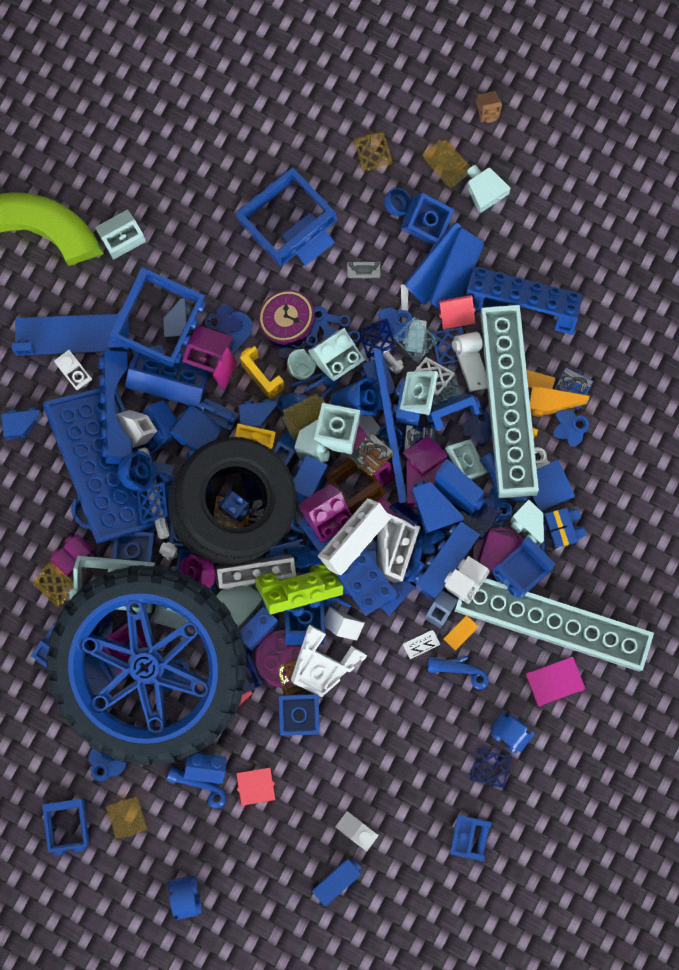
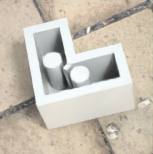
[444,556,490,604]

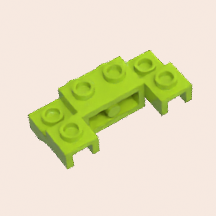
[255,562,343,615]

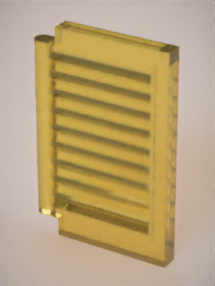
[422,140,471,189]
[282,393,326,440]

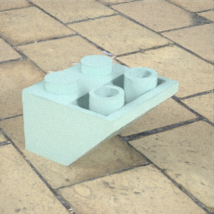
[95,209,146,260]
[308,328,365,381]
[294,420,330,463]
[510,500,544,546]

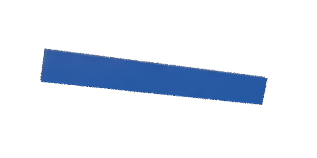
[373,349,407,503]

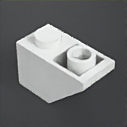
[54,350,92,391]
[116,410,157,448]

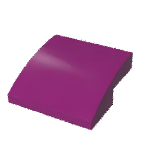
[478,530,523,573]

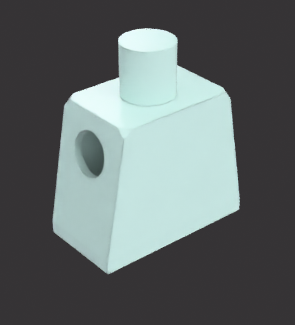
[467,165,510,213]

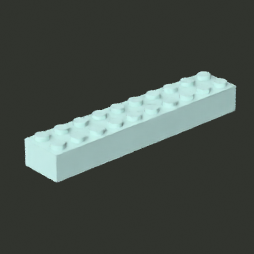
[480,305,539,498]
[454,579,654,672]

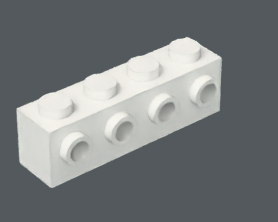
[318,498,390,576]
[214,554,296,590]

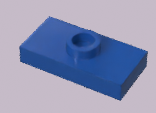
[379,580,415,616]

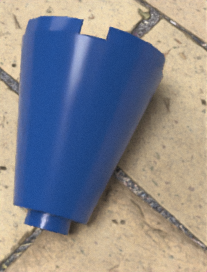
[331,378,383,416]

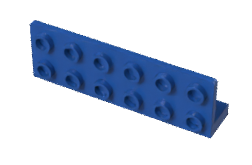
[466,267,583,335]
[12,314,129,356]
[298,517,397,616]

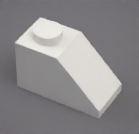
[335,811,379,852]

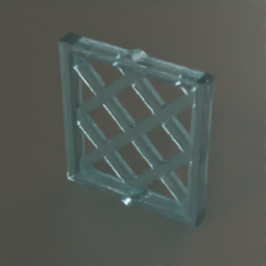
[393,316,439,362]

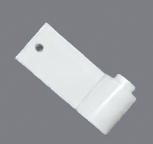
[452,332,487,392]

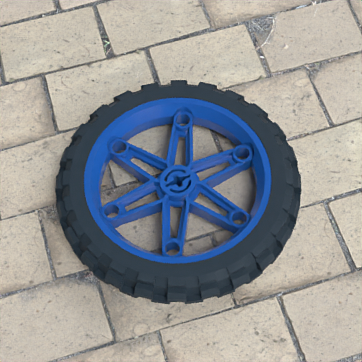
[47,565,247,766]

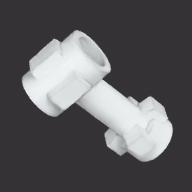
[372,341,404,375]
[159,542,178,561]

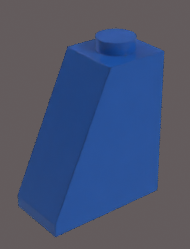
[434,459,485,514]
[411,480,464,533]

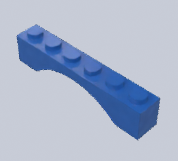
[98,350,132,464]

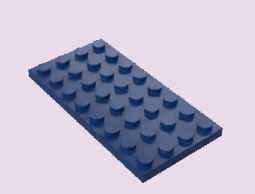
[43,388,170,544]

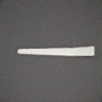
[401,285,408,344]

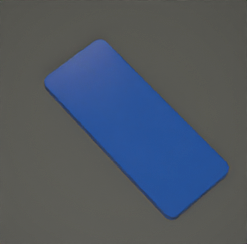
[405,222,463,304]
[430,229,484,309]

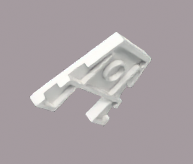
[291,625,367,697]

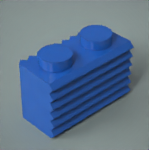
[183,753,227,784]

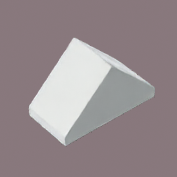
[325,607,365,640]

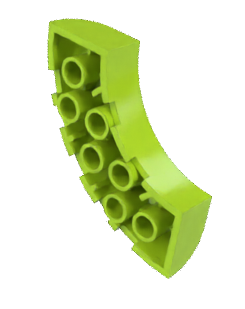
[0,192,104,266]

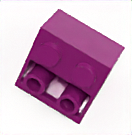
[182,325,234,373]
[299,484,352,543]

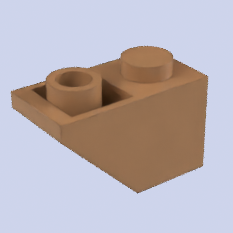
[476,91,502,123]

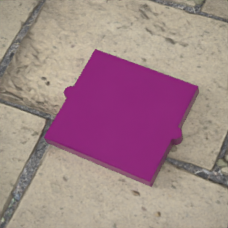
[402,436,449,475]

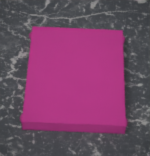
[526,657,585,706]

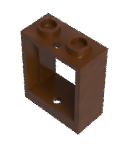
[325,458,385,514]

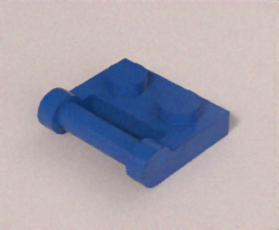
[450,815,492,861]

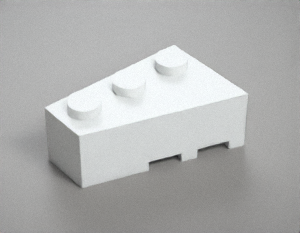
[377,513,420,583]

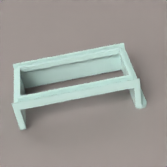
[70,556,155,613]

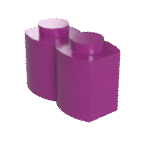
[50,534,95,578]

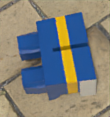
[543,508,586,551]

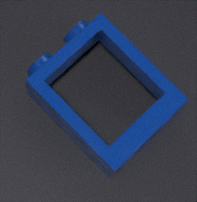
[42,799,90,855]
[312,858,362,907]

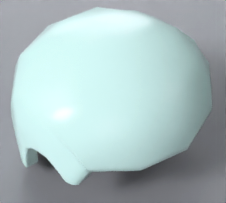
[287,349,316,380]

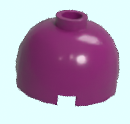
[179,554,216,589]

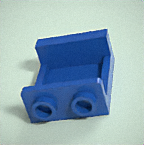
[426,393,481,431]
[493,536,555,600]
[240,607,279,651]

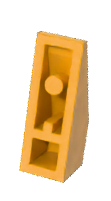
[530,386,589,417]

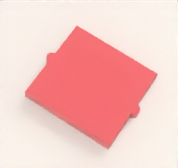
[439,295,476,330]
[236,768,275,806]

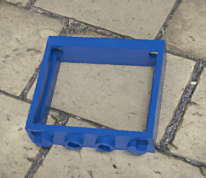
[235,167,338,267]
[110,267,206,368]

